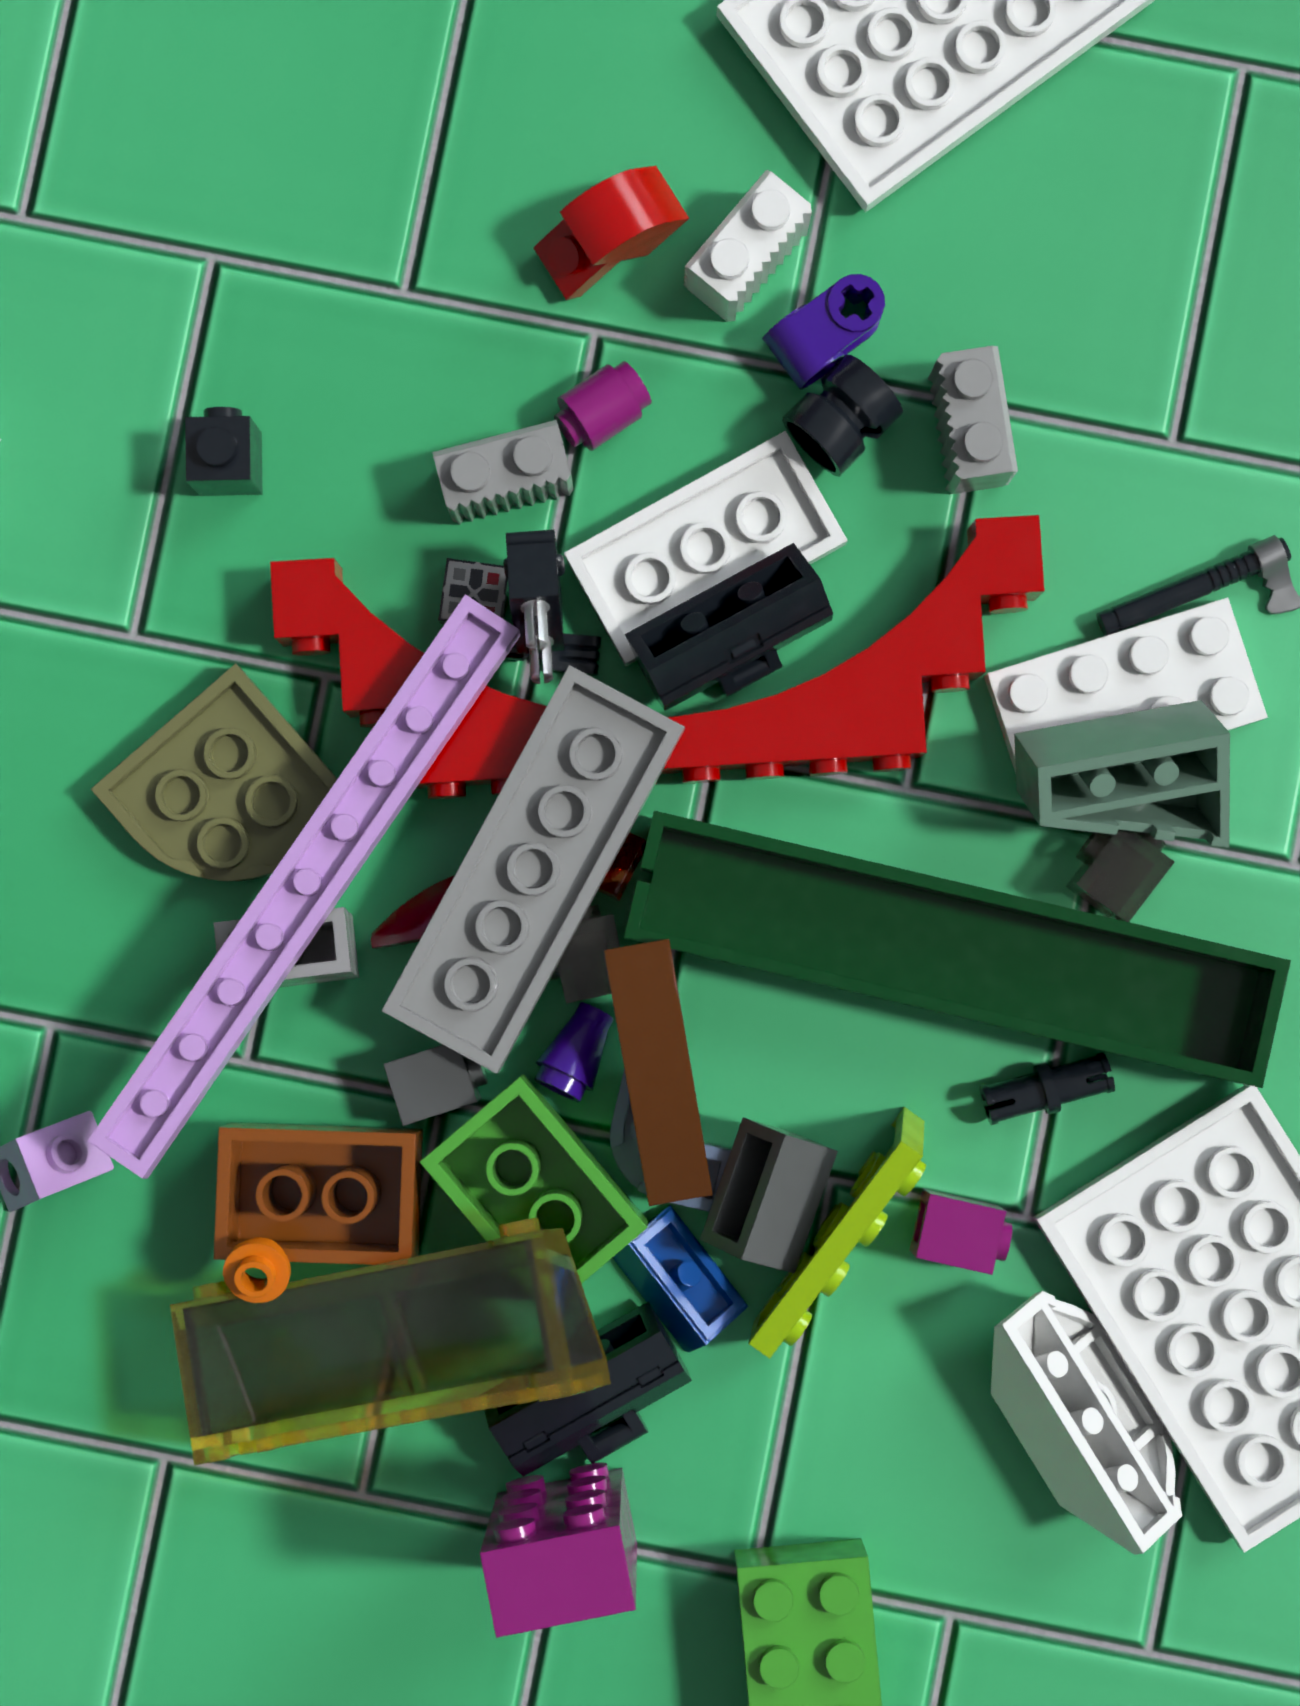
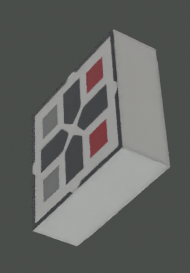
[438,558,509,624]

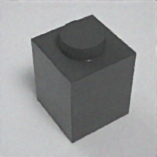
[383,1045,488,1126]

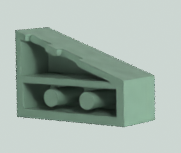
[1014,700,1230,848]

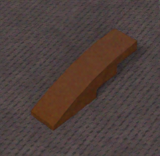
[604,939,713,1206]

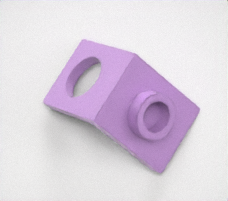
[0,1111,114,1212]

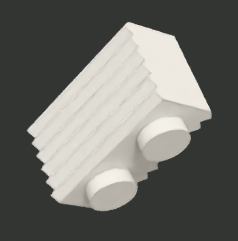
[684,170,812,322]

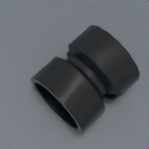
[782,354,903,477]

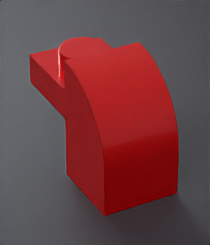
[533,166,689,300]

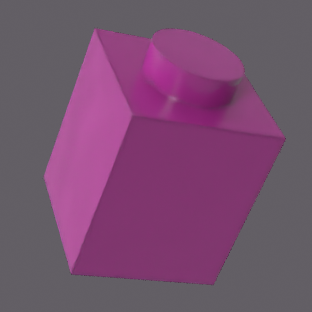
[909,1188,1012,1275]

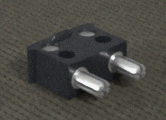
[503,529,565,684]

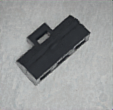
[625,543,833,711]
[481,1301,692,1477]

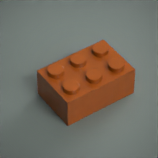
[214,1123,423,1266]

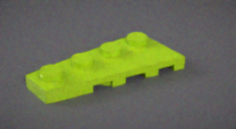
[748,1107,926,1359]

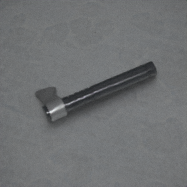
[1096,535,1300,636]

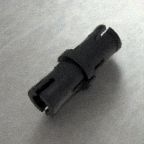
[979,1052,1115,1125]

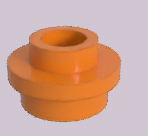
[223,1237,291,1303]

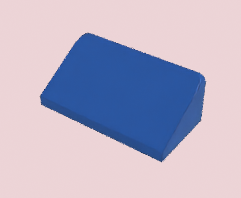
[612,1205,749,1353]

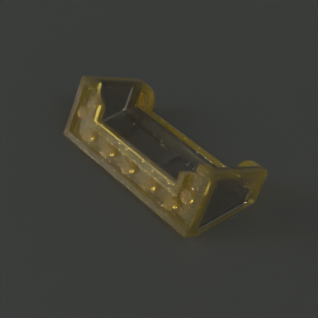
[170,1218,611,1466]

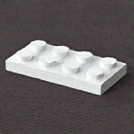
[564,431,848,666]
[984,597,1268,774]

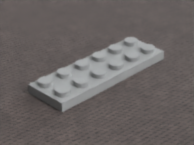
[382,665,685,1074]

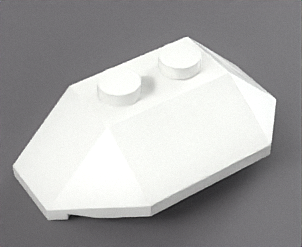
[991,1291,1182,1555]

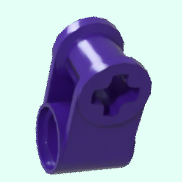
[762,274,885,390]

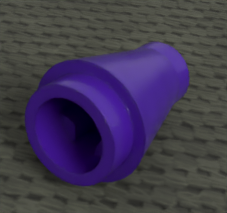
[534,1002,614,1102]

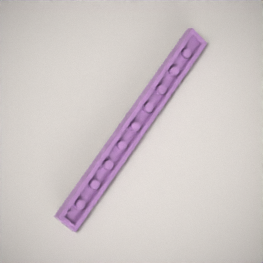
[88,594,521,1179]

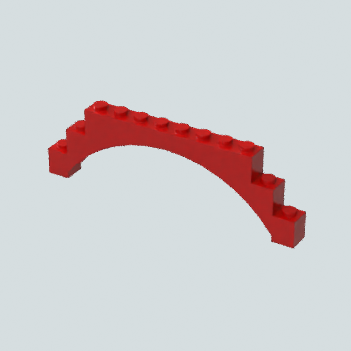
[270,515,1045,799]

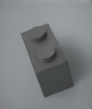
[700,1117,838,1274]

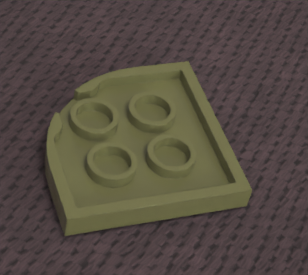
[91,663,338,881]

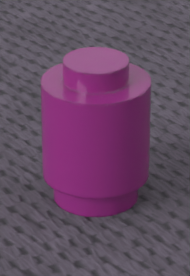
[554,361,652,451]

